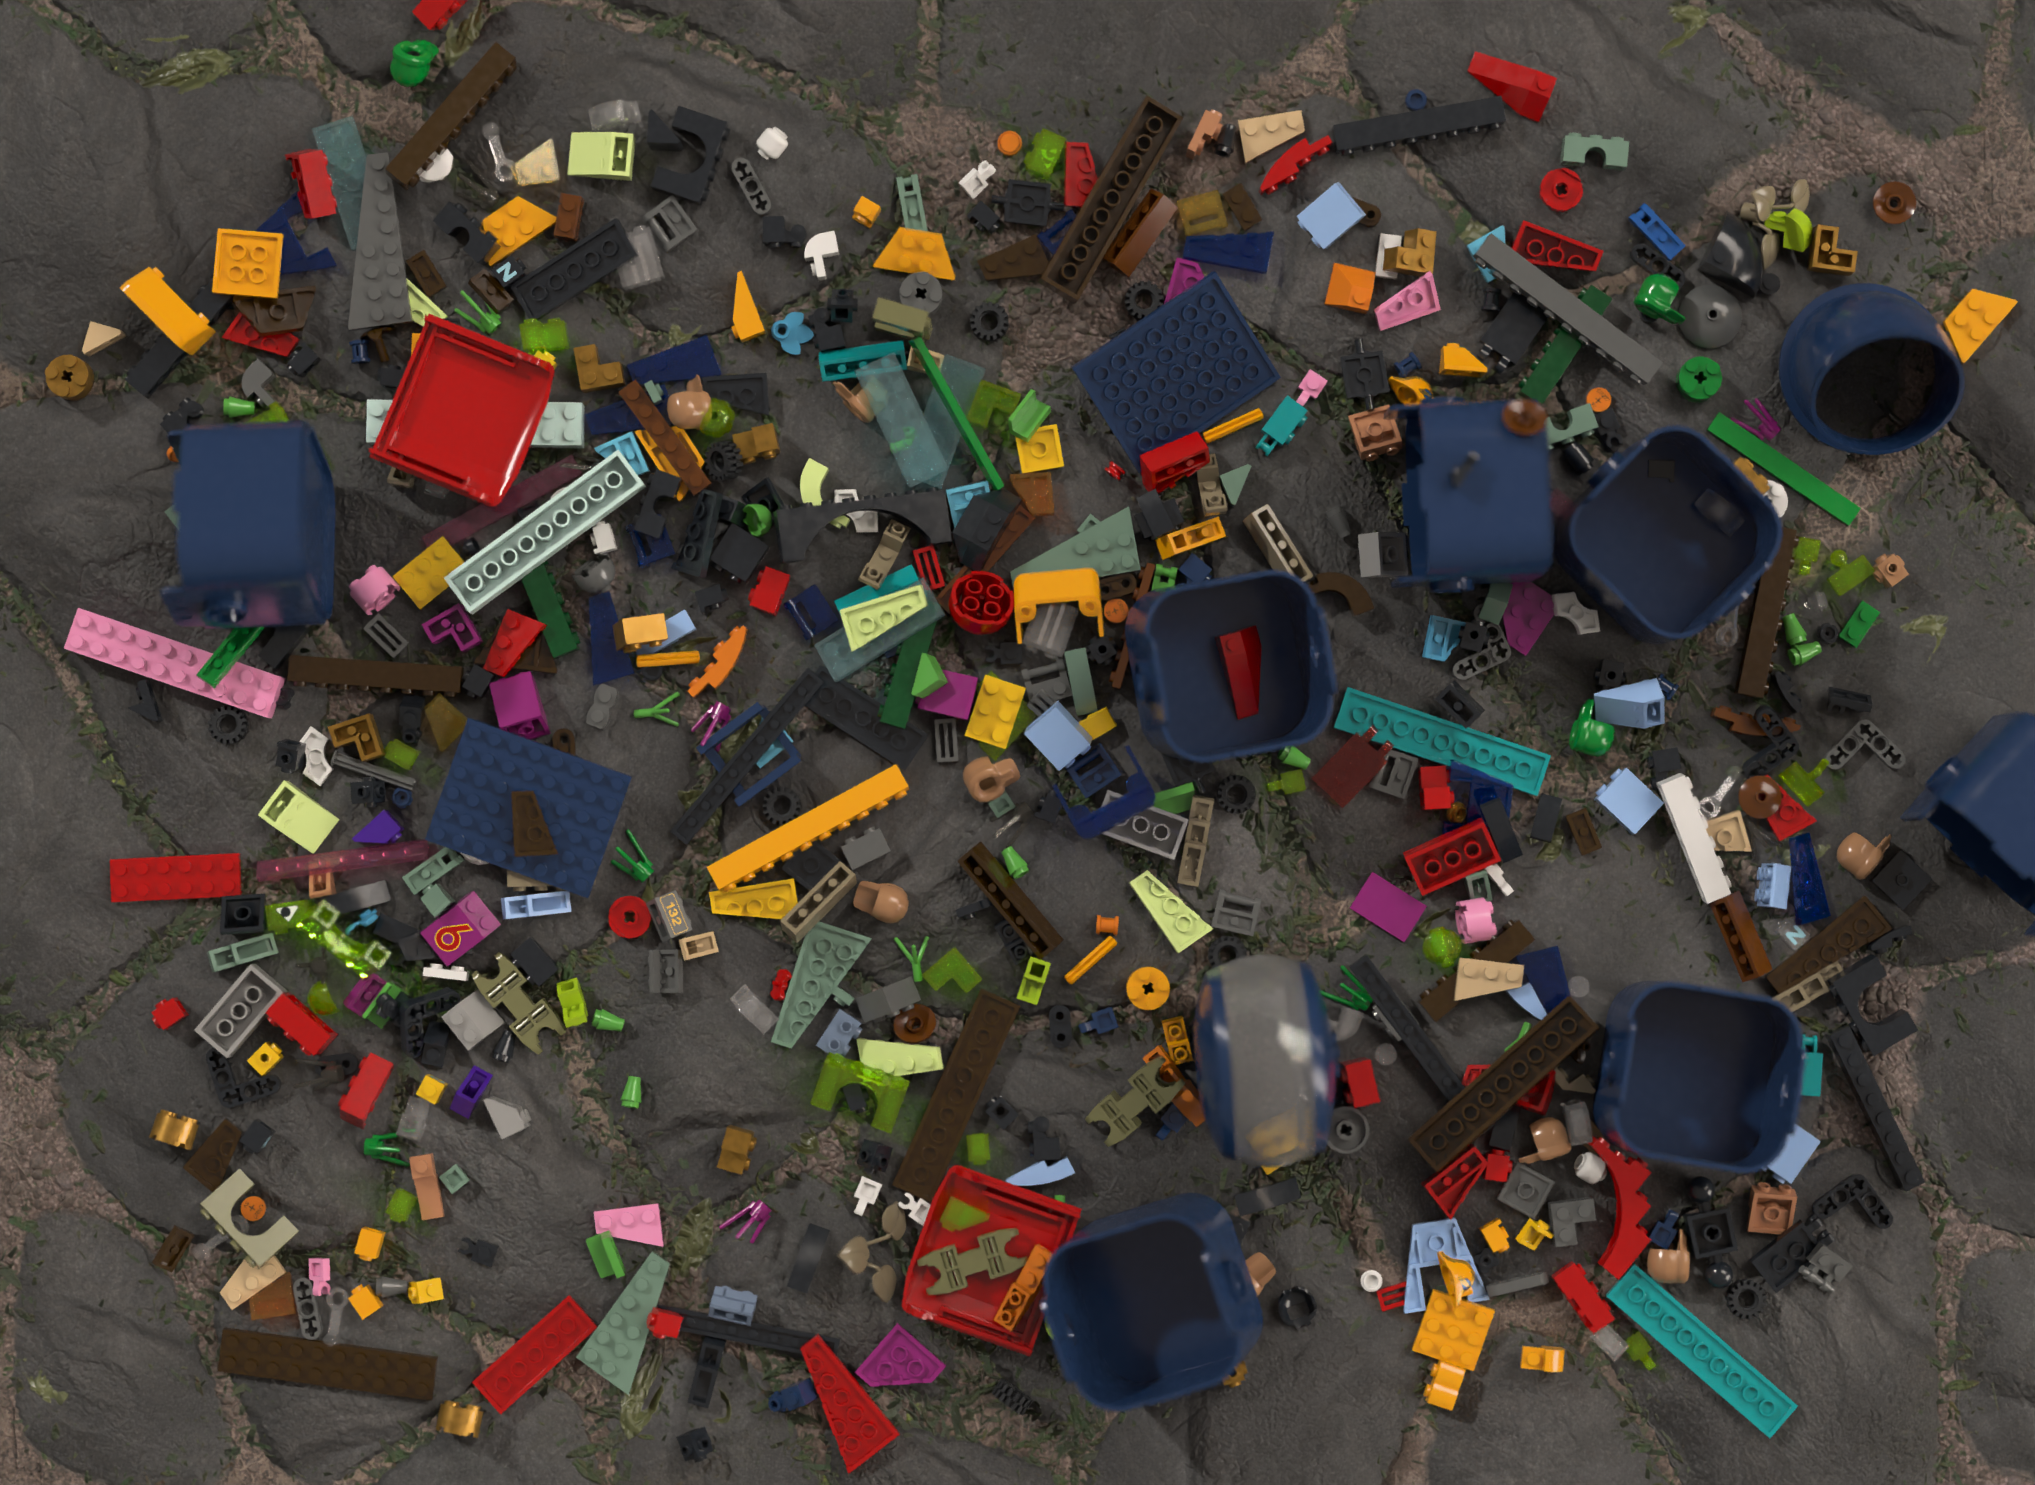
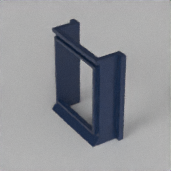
[696,702,801,807]

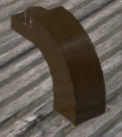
[1305,572,1374,617]

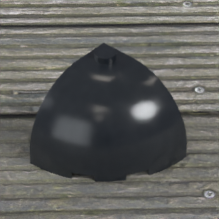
[1697,211,1763,298]

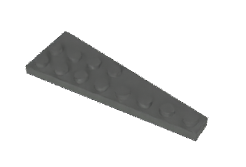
[348,152,413,331]

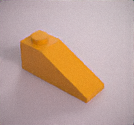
[731,271,766,342]
[1155,516,1226,560]

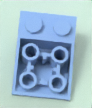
[1594,678,1665,729]
[1754,863,1791,909]

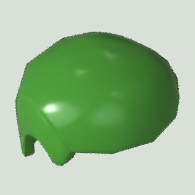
[743,504,772,537]

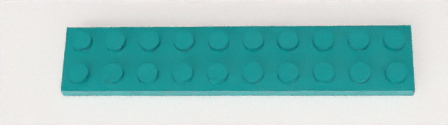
[1333,687,1551,796]
[1605,1263,1798,1438]

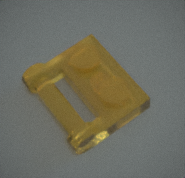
[1176,190,1228,238]

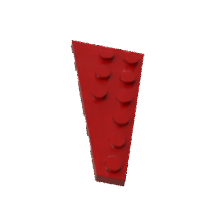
[801,1334,899,1474]

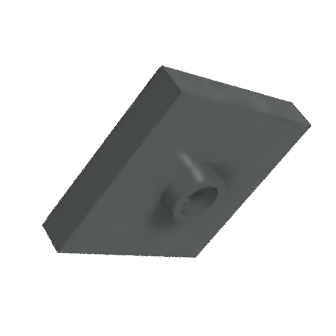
[1496,1161,1555,1220]

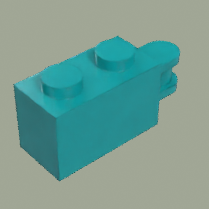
[1255,395,1308,456]
[1802,1034,1823,1096]

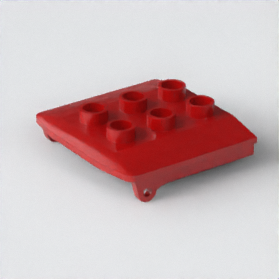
[369,314,555,507]
[902,1165,1082,1357]

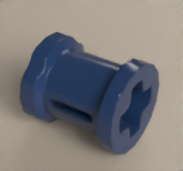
[349,340,371,364]
[1394,352,1422,378]
[1657,674,1679,701]

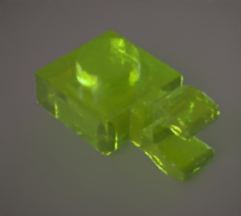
[1795,537,1821,576]
[1267,769,1306,795]
[1621,1331,1656,1371]

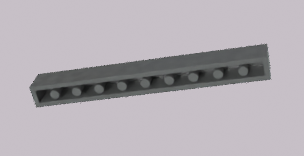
[1472,233,1663,385]

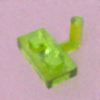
[1778,759,1829,807]

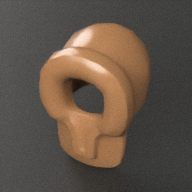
[667,375,713,430]
[833,375,888,423]
[963,756,1020,802]
[1837,832,1892,880]
[853,881,909,924]
[1518,1117,1572,1164]
[1647,1229,1690,1284]
[1246,1252,1276,1296]

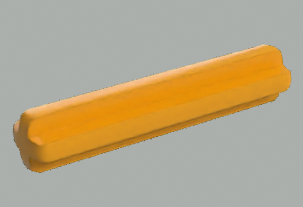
[1203,408,1264,443]
[636,651,700,667]
[1064,936,1117,984]

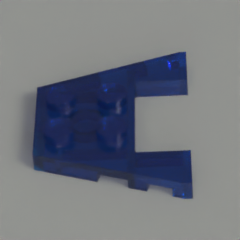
[256,191,336,275]
[1442,759,1513,835]

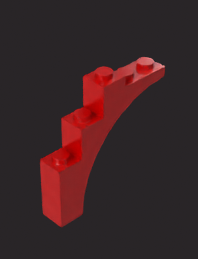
[1587,1136,1651,1280]

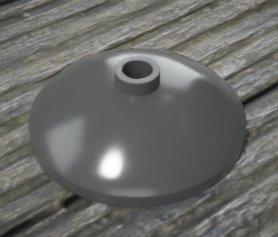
[1678,285,1742,349]

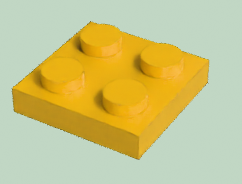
[1015,424,1064,474]

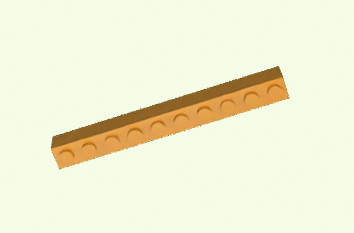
[707,764,910,893]

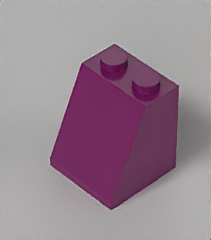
[915,670,978,721]
[489,671,551,740]

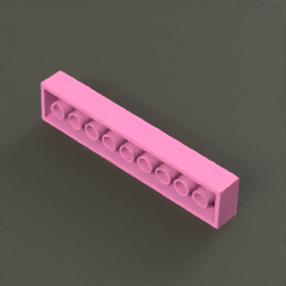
[64,608,286,719]

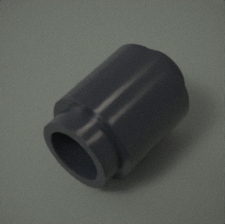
[1563,441,1594,474]

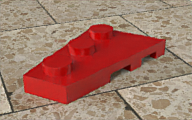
[1064,142,1097,208]
[222,312,300,357]
[483,609,547,677]
[1758,774,1817,841]

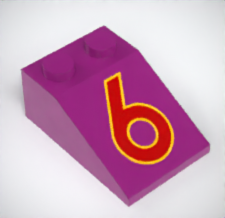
[420,891,501,966]

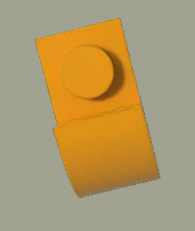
[1520,1346,1565,1372]

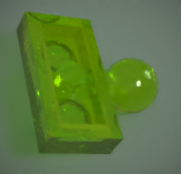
[1827,549,1875,596]

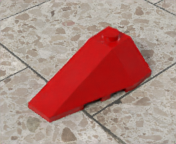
[1467,51,1557,123]
[1215,625,1262,720]
[1461,1065,1556,1116]

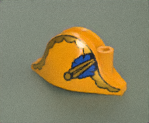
[1388,376,1433,405]
[1437,1251,1475,1307]

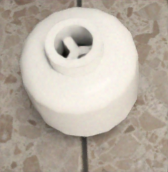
[756,127,788,160]
[1574,1152,1607,1184]

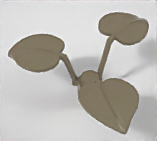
[1740,179,1810,270]
[837,1201,906,1303]

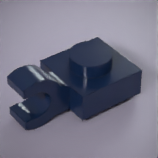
[1078,1007,1118,1034]
[1155,1103,1188,1141]
[1648,1209,1679,1250]

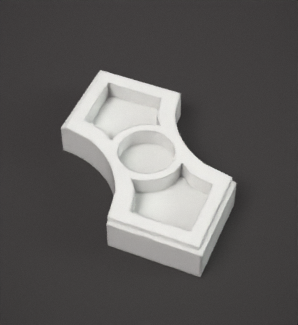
[834,489,878,533]
[1552,592,1600,635]
[300,726,334,786]

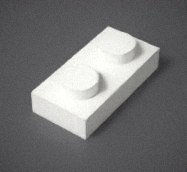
[1375,233,1402,279]
[423,963,469,981]

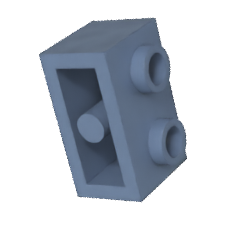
[816,1008,863,1059]

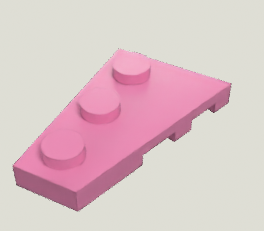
[1374,271,1441,331]
[594,1203,664,1247]

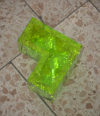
[519,318,570,355]
[967,379,1021,429]
[922,947,983,993]

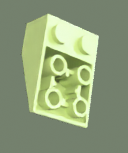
[568,132,635,181]
[258,780,340,854]

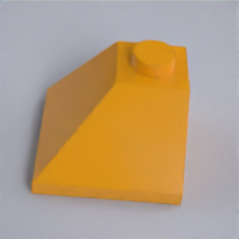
[1439,343,1487,378]

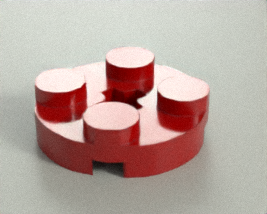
[1539,168,1583,212]
[608,896,652,939]

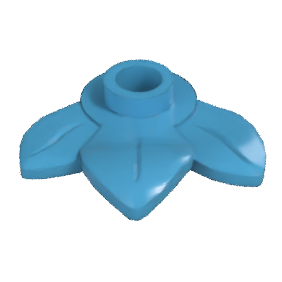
[771,312,814,355]
[345,908,378,935]

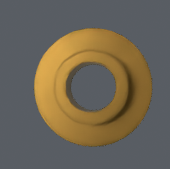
[1447,802,1467,823]

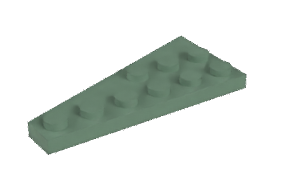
[1010,506,1141,590]
[771,921,872,1048]
[576,1251,670,1395]

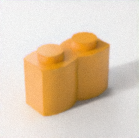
[1424,1360,1465,1411]

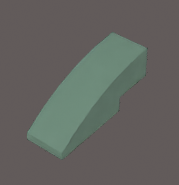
[1064,648,1098,716]
[207,933,278,973]

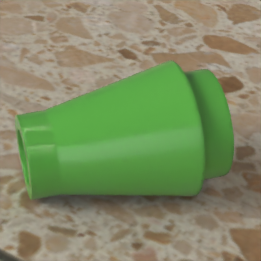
[223,396,255,418]
[1782,613,1807,647]
[1788,641,1822,666]
[1277,746,1311,770]
[1001,846,1029,879]
[591,1009,625,1032]
[620,1076,641,1109]

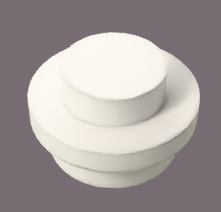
[1360,1270,1382,1292]

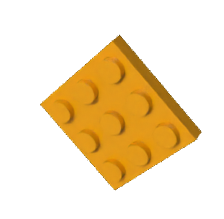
[212,228,284,299]
[1412,1289,1495,1371]

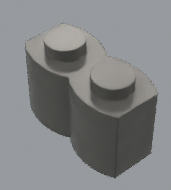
[586,684,619,730]

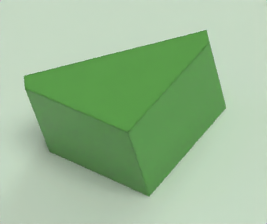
[911,653,948,698]

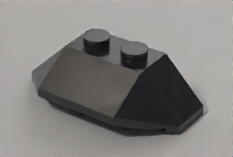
[952,489,1022,571]

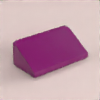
[343,969,387,1018]

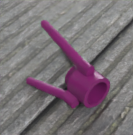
[1730,398,1781,441]
[691,701,731,752]
[719,1199,772,1243]

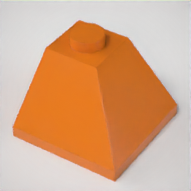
[1324,263,1376,314]

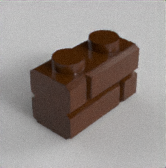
[554,193,584,242]

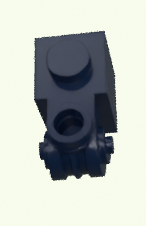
[1178,553,1212,585]
[768,1378,818,1412]

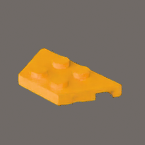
[483,196,557,267]
[873,227,956,280]
[1943,289,2017,364]
[635,426,705,502]

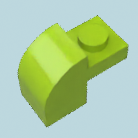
[1765,208,1813,252]
[1016,956,1051,1006]
[556,977,588,1028]

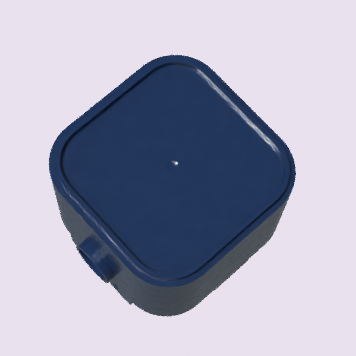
[1383,397,1552,593]
[161,420,336,629]
[1552,426,1782,644]
[1125,570,1337,761]
[1900,712,2035,938]
[1593,981,1807,1173]
[1041,1193,1263,1411]

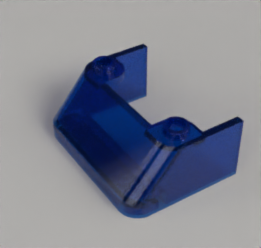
[1052,745,1156,840]

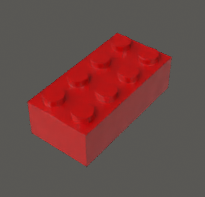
[1403,818,1501,896]

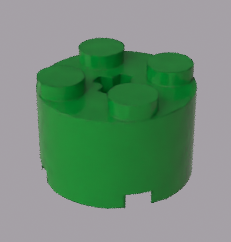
[1676,356,1722,403]

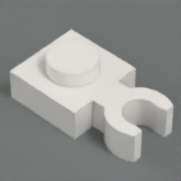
[1484,863,1514,896]
[898,1192,931,1226]

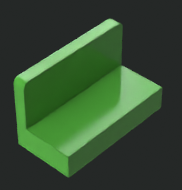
[1008,389,1051,443]
[1150,782,1195,814]
[362,981,409,1029]
[586,1230,625,1278]

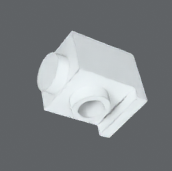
[590,521,618,555]

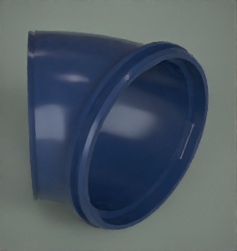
[1779,283,1964,455]

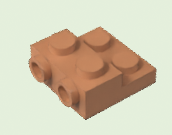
[1186,109,1223,160]
[1348,405,1402,461]
[1746,1182,1797,1235]

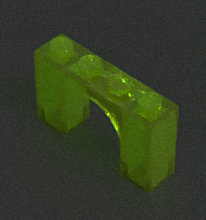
[296,900,392,978]
[810,1052,910,1133]

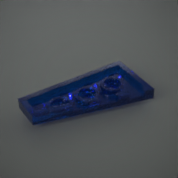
[585,384,675,435]
[589,591,635,686]
[1789,833,1831,926]

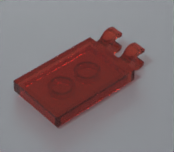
[1312,725,1394,808]

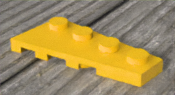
[709,879,798,919]

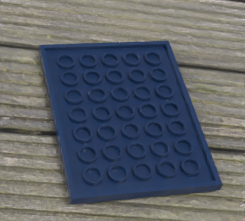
[1071,271,1281,473]
[425,718,632,898]

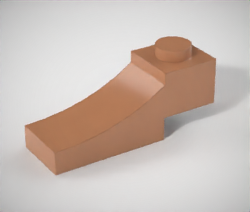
[409,1153,444,1220]

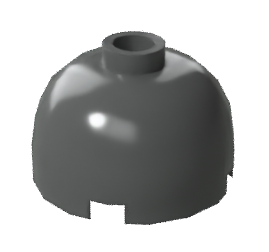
[572,553,616,593]

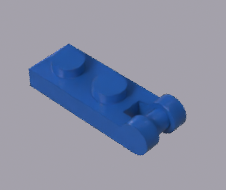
[1628,203,1686,261]

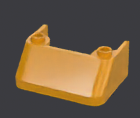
[120,267,216,356]
[1014,568,1104,644]

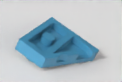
[1422,615,1466,662]

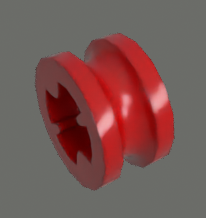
[1104,461,1126,481]

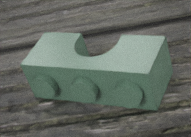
[1560,133,1629,171]
[1547,403,1599,450]

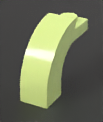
[800,458,850,529]

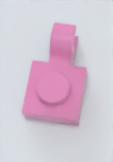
[1296,369,1327,406]
[309,1258,331,1296]

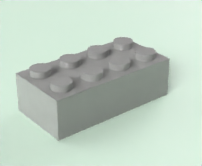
[1093,790,1189,860]
[194,964,288,1058]

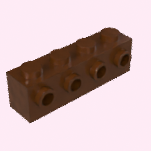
[1102,189,1178,277]
[1709,890,1773,983]

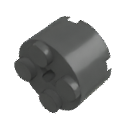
[899,272,943,317]

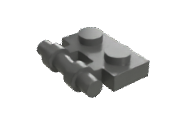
[1799,1242,1853,1294]

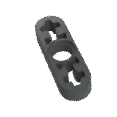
[732,158,772,216]
[1486,1271,1549,1297]
[293,1277,323,1340]

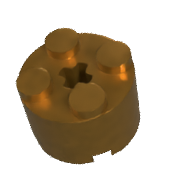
[45,355,94,400]
[149,1109,199,1150]
[435,1400,483,1438]

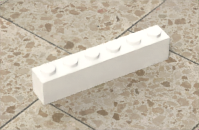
[1656,773,1732,904]

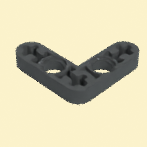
[1452,604,1511,680]
[1824,720,1906,770]

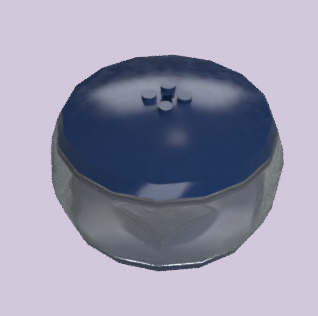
[1194,954,1340,1167]

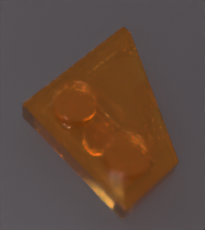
[1009,472,1054,517]
[249,1272,296,1321]

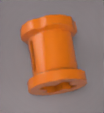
[1096,915,1119,935]

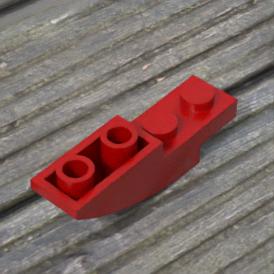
[1259,135,1332,195]

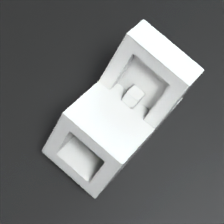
[804,231,839,281]

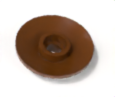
[1873,181,1916,224]
[1502,400,1547,435]
[1738,776,1782,819]
[894,1004,936,1043]

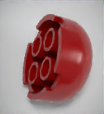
[949,571,1014,635]

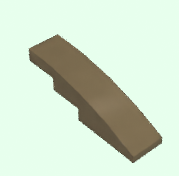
[1177,795,1214,887]
[1772,961,1843,1012]

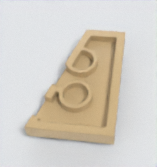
[1238,110,1305,164]
[1706,810,1752,852]
[1454,958,1524,1001]
[220,1255,286,1310]

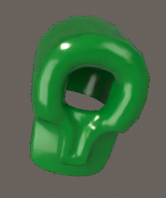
[390,40,439,87]
[1633,274,1686,325]
[1569,699,1615,757]

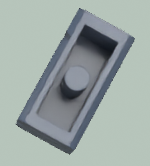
[708,1286,758,1326]

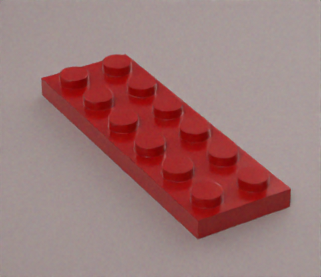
[110,853,242,902]
[472,1295,598,1415]

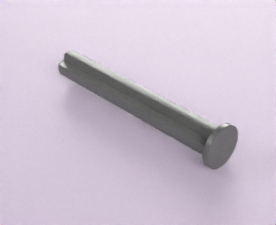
[330,750,416,791]

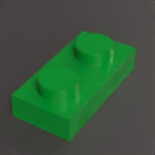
[1838,600,1880,648]

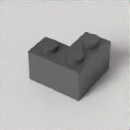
[855,976,921,1024]
[1547,1197,1596,1247]

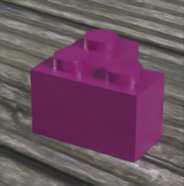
[421,603,483,653]

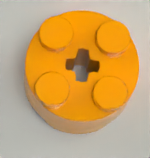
[1126,967,1170,1010]

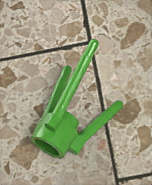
[454,290,502,334]

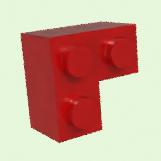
[748,566,791,616]
[1418,765,1454,810]

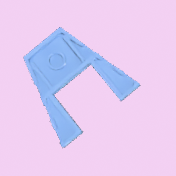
[1403,1217,1490,1314]

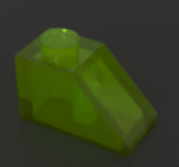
[940,1196,990,1232]

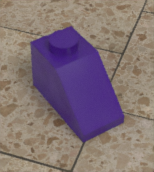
[352,810,404,844]
[450,1065,493,1119]

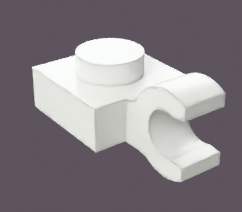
[959,160,996,199]
[854,1176,882,1216]

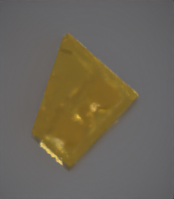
[513,139,560,186]
[425,693,468,752]

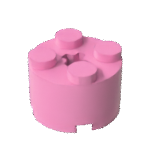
[349,565,400,615]
[1455,897,1497,944]

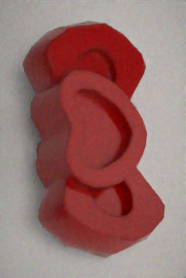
[770,969,792,1001]

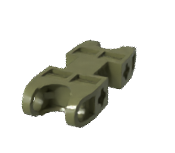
[472,952,566,1055]
[1085,1056,1185,1147]
[917,1228,1028,1295]

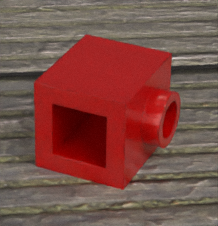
[151,997,189,1030]
[1482,1149,1512,1182]
[647,1307,683,1339]

